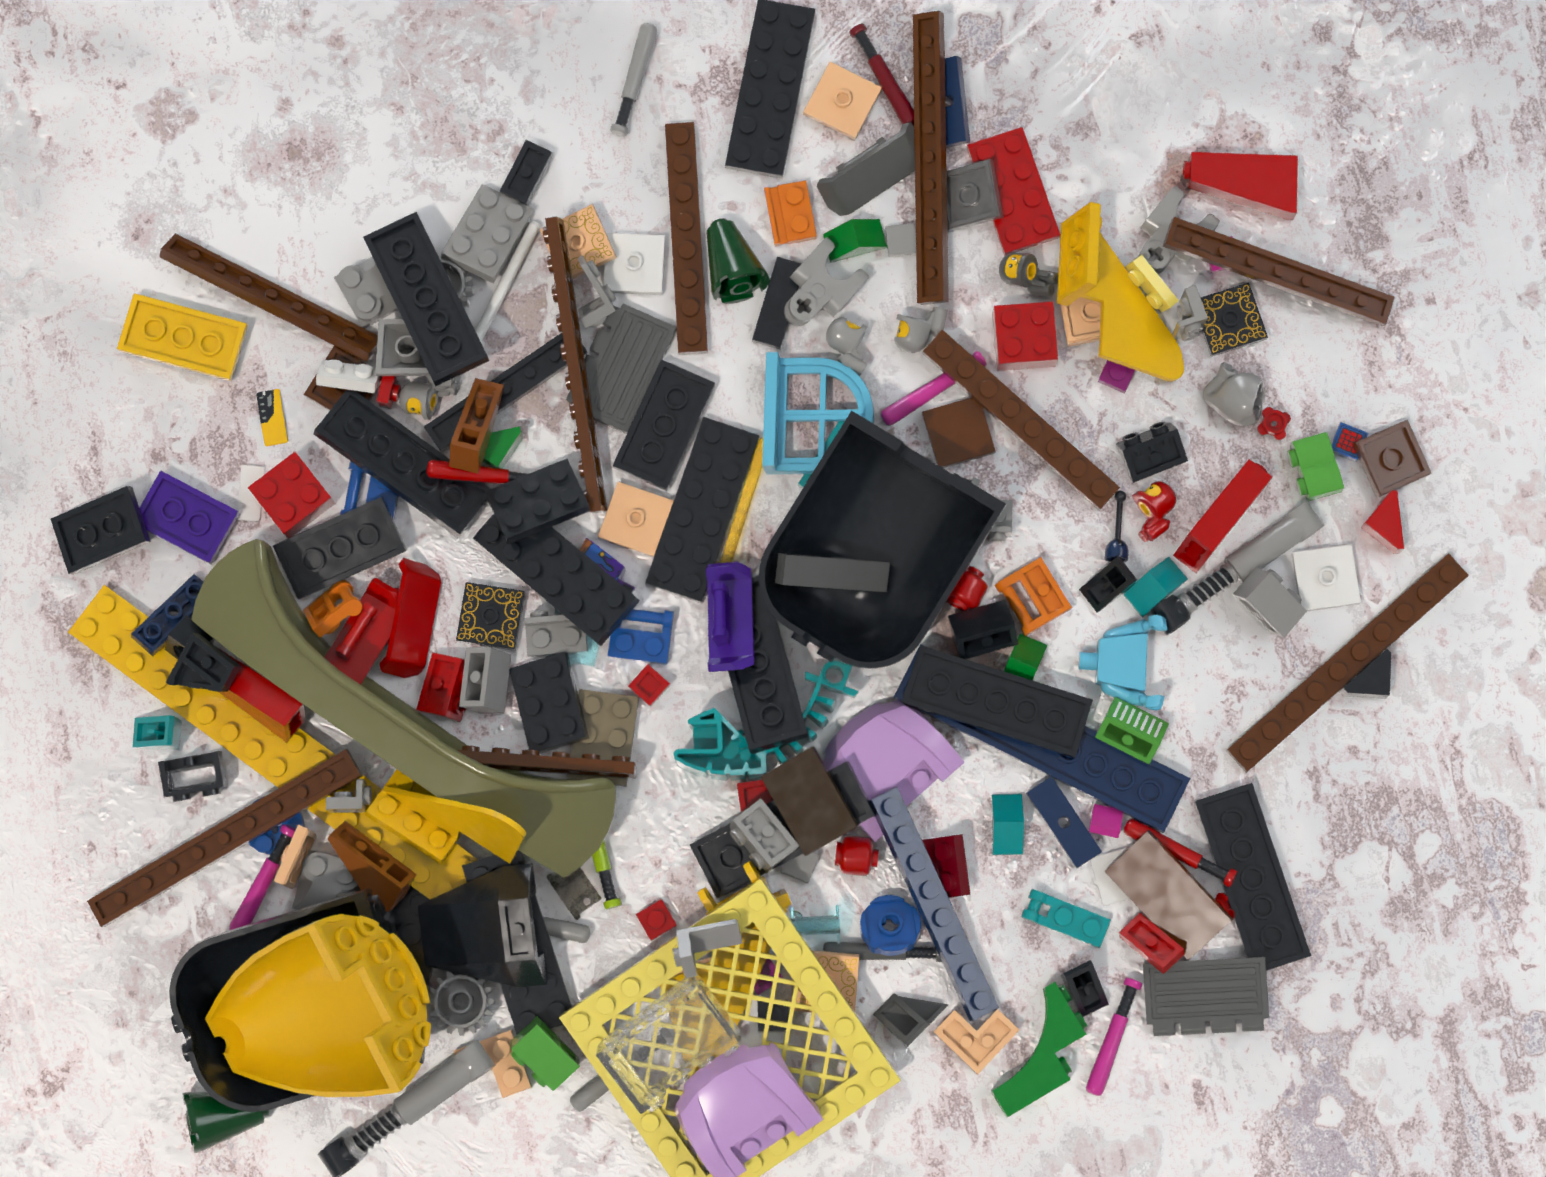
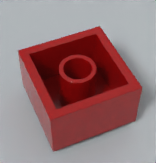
[992,301,1058,371]
[248,451,336,538]

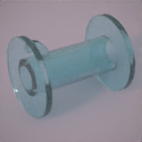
[790,905,841,944]

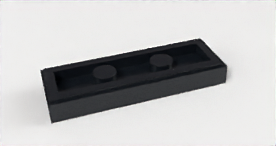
[752,257,801,350]

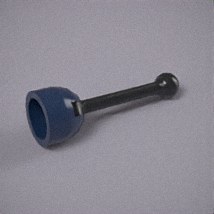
[1104,490,1129,562]

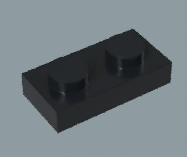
[500,140,553,205]

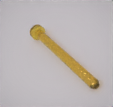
[715,437,763,563]

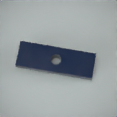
[945,56,970,148]
[131,574,203,656]
[1026,776,1102,869]

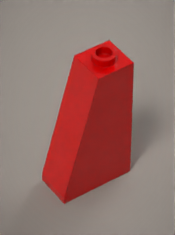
[1183,152,1298,220]
[1173,459,1272,574]
[219,648,306,743]

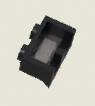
[158,751,227,802]

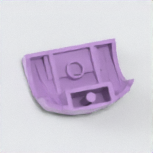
[823,700,964,842]
[675,1043,823,1177]

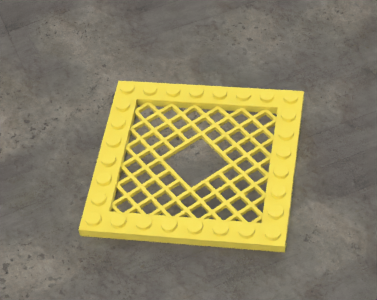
[559,878,901,1177]

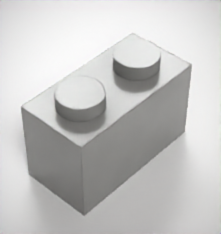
[1233,567,1307,638]
[459,647,511,713]

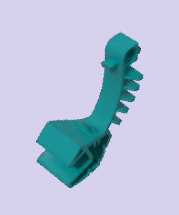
[674,660,859,781]

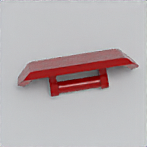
[379,558,441,678]
[324,578,399,685]

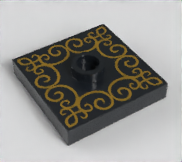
[1201,282,1268,357]
[456,582,525,651]

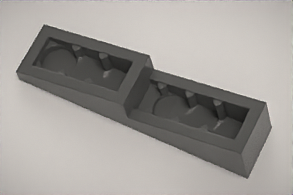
[775,553,890,592]

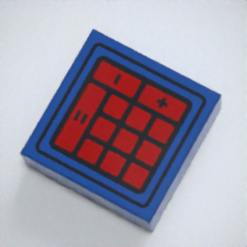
[1331,422,1368,462]

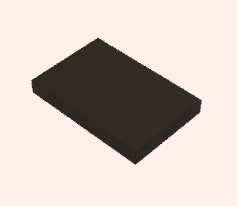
[761,746,859,856]

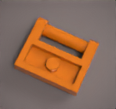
[994,557,1072,636]
[303,580,362,638]

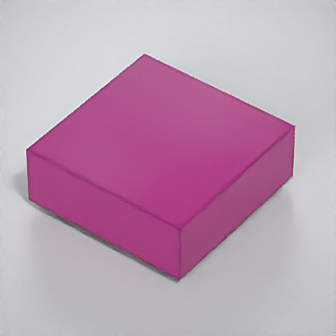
[1089,804,1123,838]

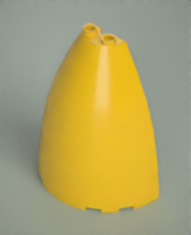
[205,914,431,1097]

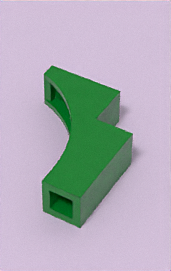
[991,982,1088,1118]

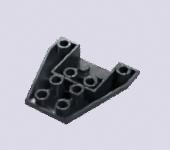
[418,863,548,987]

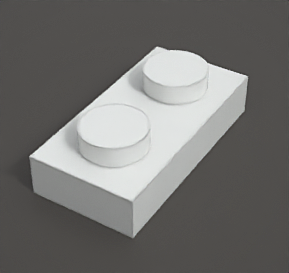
[316,360,381,393]

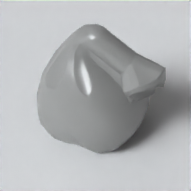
[1203,362,1265,426]

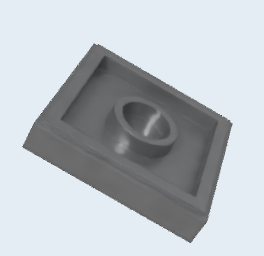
[947,159,1003,232]

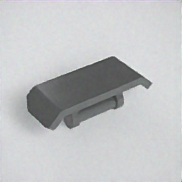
[817,123,915,216]

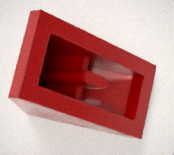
[1361,490,1404,554]

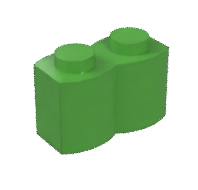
[1287,432,1344,502]

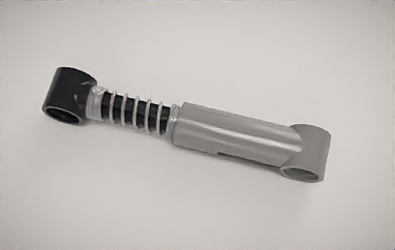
[1149,501,1324,636]
[317,1040,496,1177]

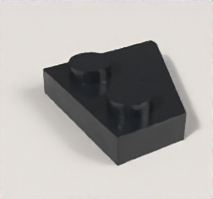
[166,633,241,692]

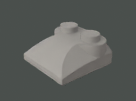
[334,257,398,329]
[292,850,361,910]

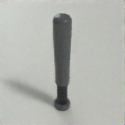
[823,942,942,962]

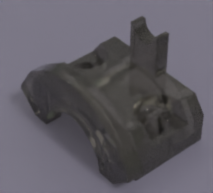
[546,867,602,920]

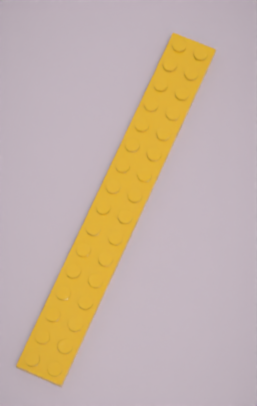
[68,585,478,899]

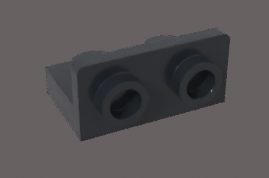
[1116,422,1188,483]

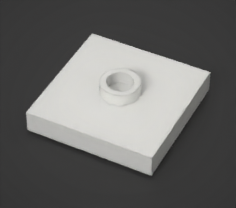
[603,233,665,295]
[1291,544,1361,611]

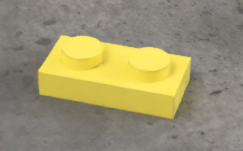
[1125,255,1179,313]

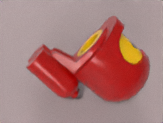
[1132,481,1176,542]

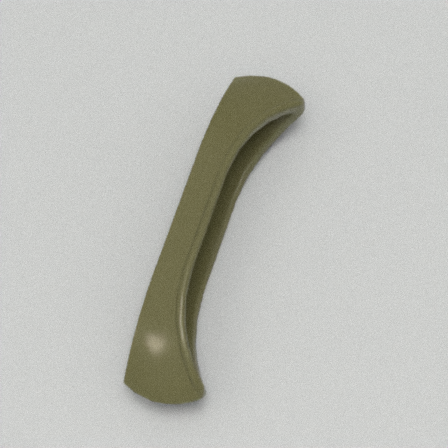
[192,539,616,878]

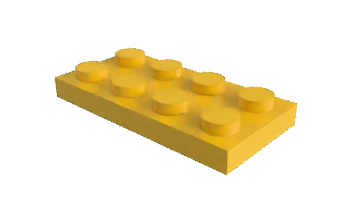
[117,293,248,382]

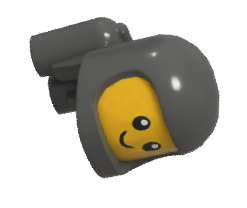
[999,253,1058,297]

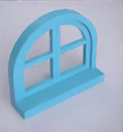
[762,352,874,475]

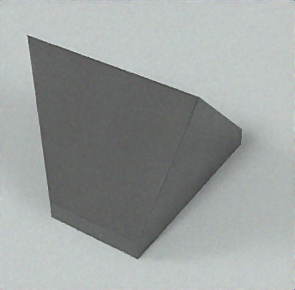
[873,993,949,1048]

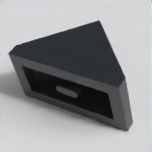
[1079,556,1137,613]
[1339,649,1391,699]
[1060,960,1109,1017]

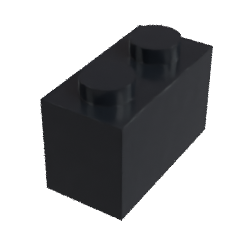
[948,600,1018,659]

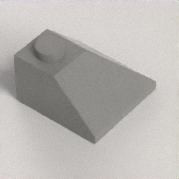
[375,319,430,376]

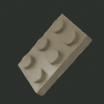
[567,689,639,787]

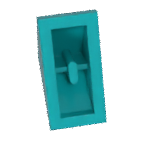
[1123,557,1188,618]
[132,715,182,750]
[991,794,1024,855]

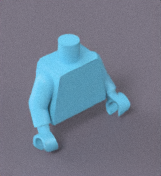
[1078,615,1167,711]

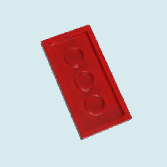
[967,127,1061,256]

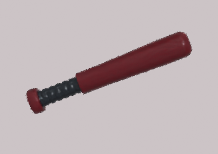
[849,23,914,127]

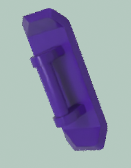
[706,561,755,672]

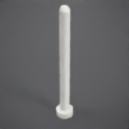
[475,221,540,348]

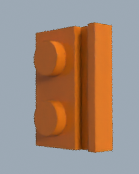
[764,180,817,247]

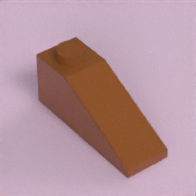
[449,378,504,474]
[327,821,417,913]

